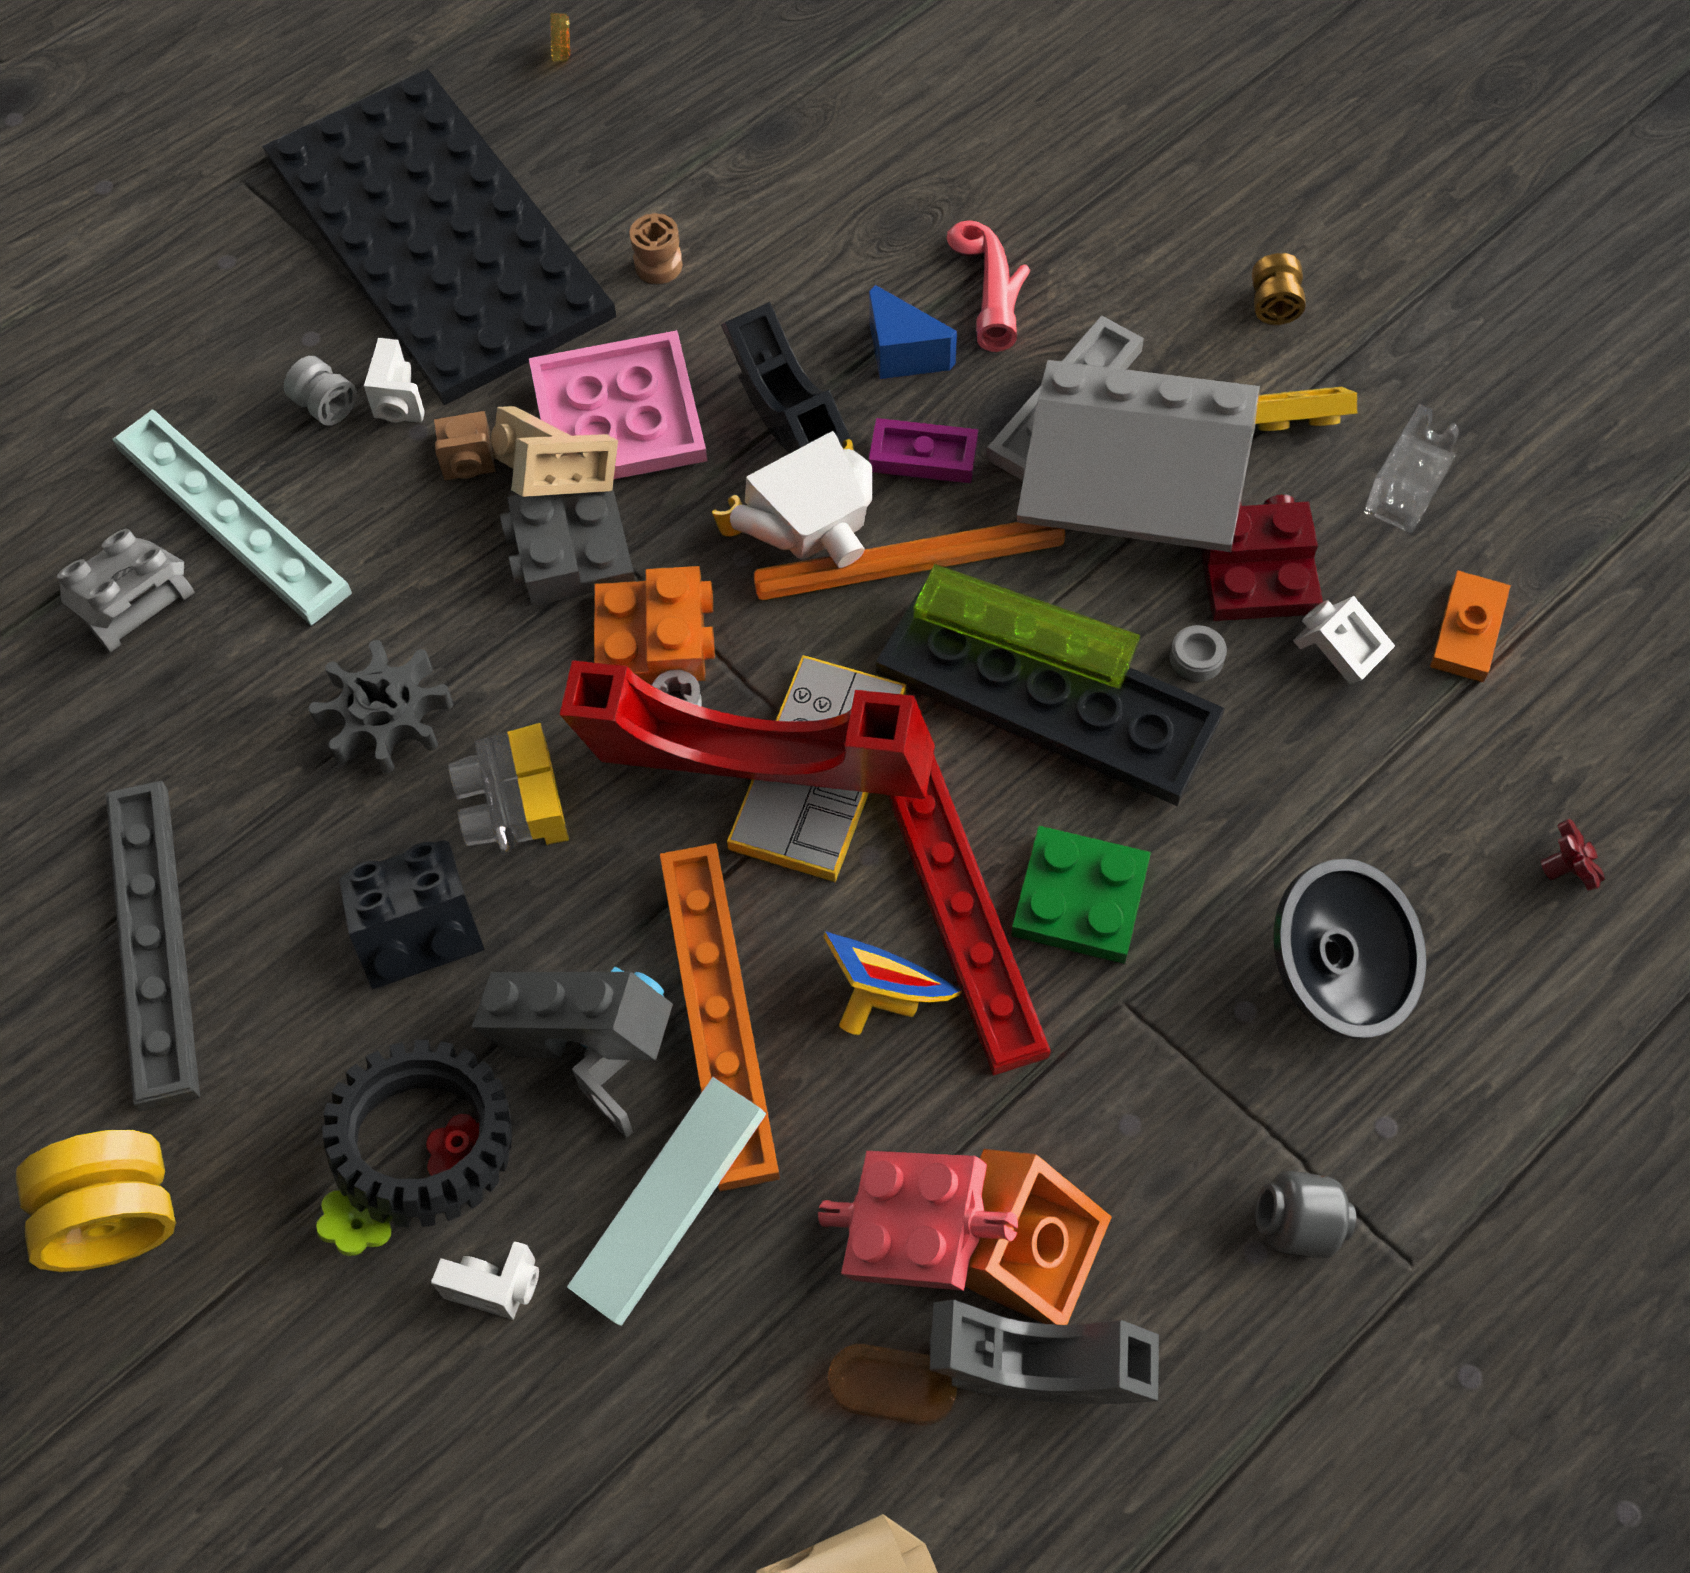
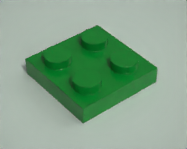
[1011,826,1151,964]

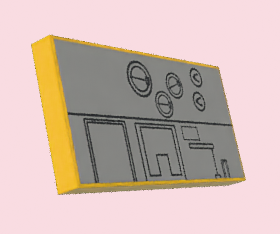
[727,655,906,882]

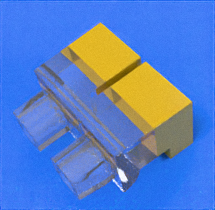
[448,723,569,854]

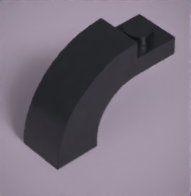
[721,302,851,453]

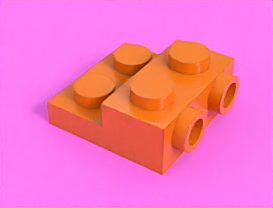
[594,566,715,684]

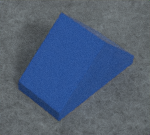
[869,285,957,379]

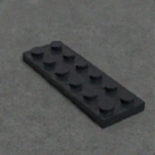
[876,580,1225,806]

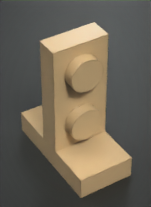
[491,406,618,497]

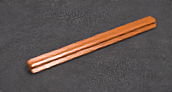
[753,522,1065,600]

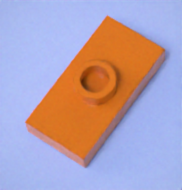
[1430,570,1511,682]

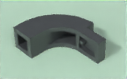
[930,1300,1159,1404]

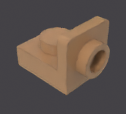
[434,411,495,480]

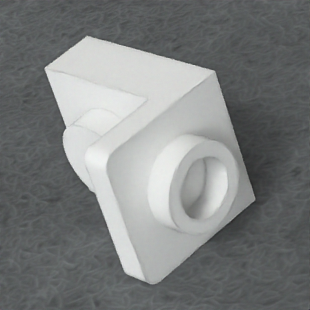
[364,338,425,423]
[1293,596,1395,684]
[431,1242,539,1320]

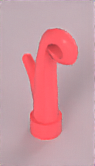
[946,220,1030,352]

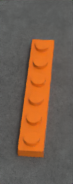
[660,843,780,1192]

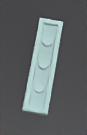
[567,1077,766,1326]

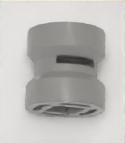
[284,356,357,425]

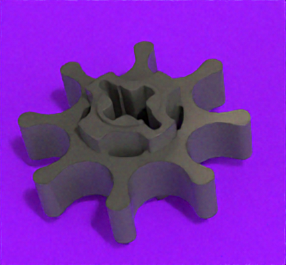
[309,640,453,773]

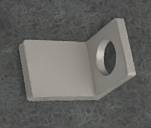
[572,1047,633,1138]

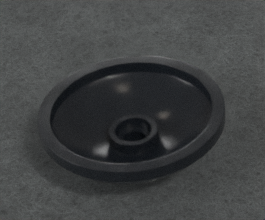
[1273,859,1426,1039]

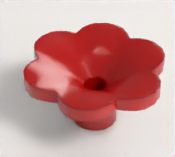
[426,1114,479,1176]

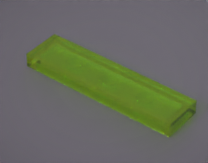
[914,564,1140,689]

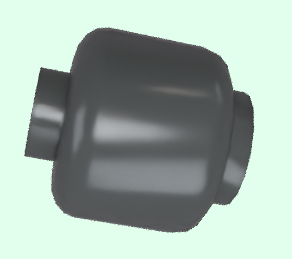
[1255,1171,1356,1259]

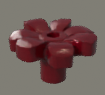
[1541,819,1605,892]

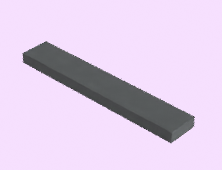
[106,780,200,1112]

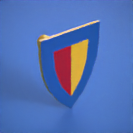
[823,931,962,1035]

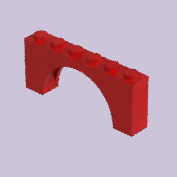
[559,660,935,799]

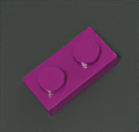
[869,418,978,483]

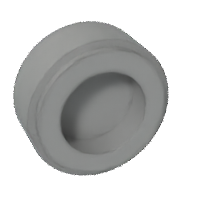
[1170,625,1227,682]

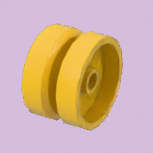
[16,1130,176,1272]

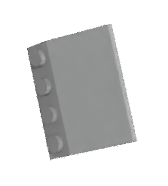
[1017,360,1260,552]

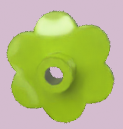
[316,1190,393,1256]

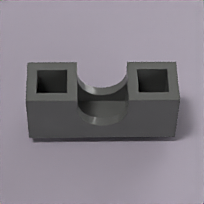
[472,972,673,1061]

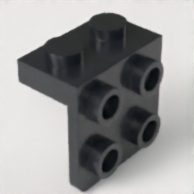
[339,840,485,990]

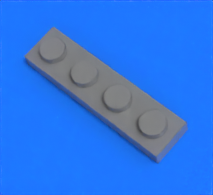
[986,316,1144,481]

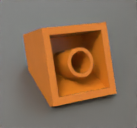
[965,1149,1112,1325]

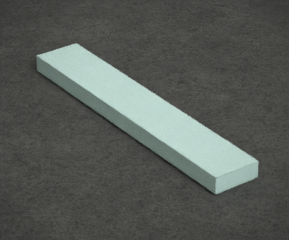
[112,409,352,626]

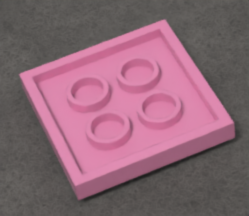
[529,330,707,479]

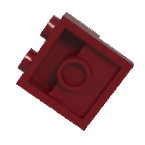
[1200,494,1323,621]

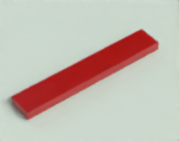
[887,755,1051,1076]

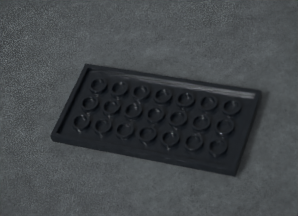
[262,69,617,405]

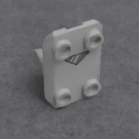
[57,529,195,653]

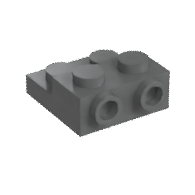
[500,488,636,606]

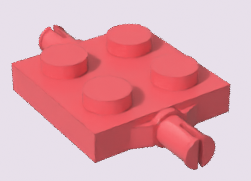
[818,1151,1018,1291]

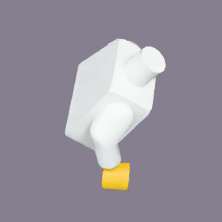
[712,431,872,568]

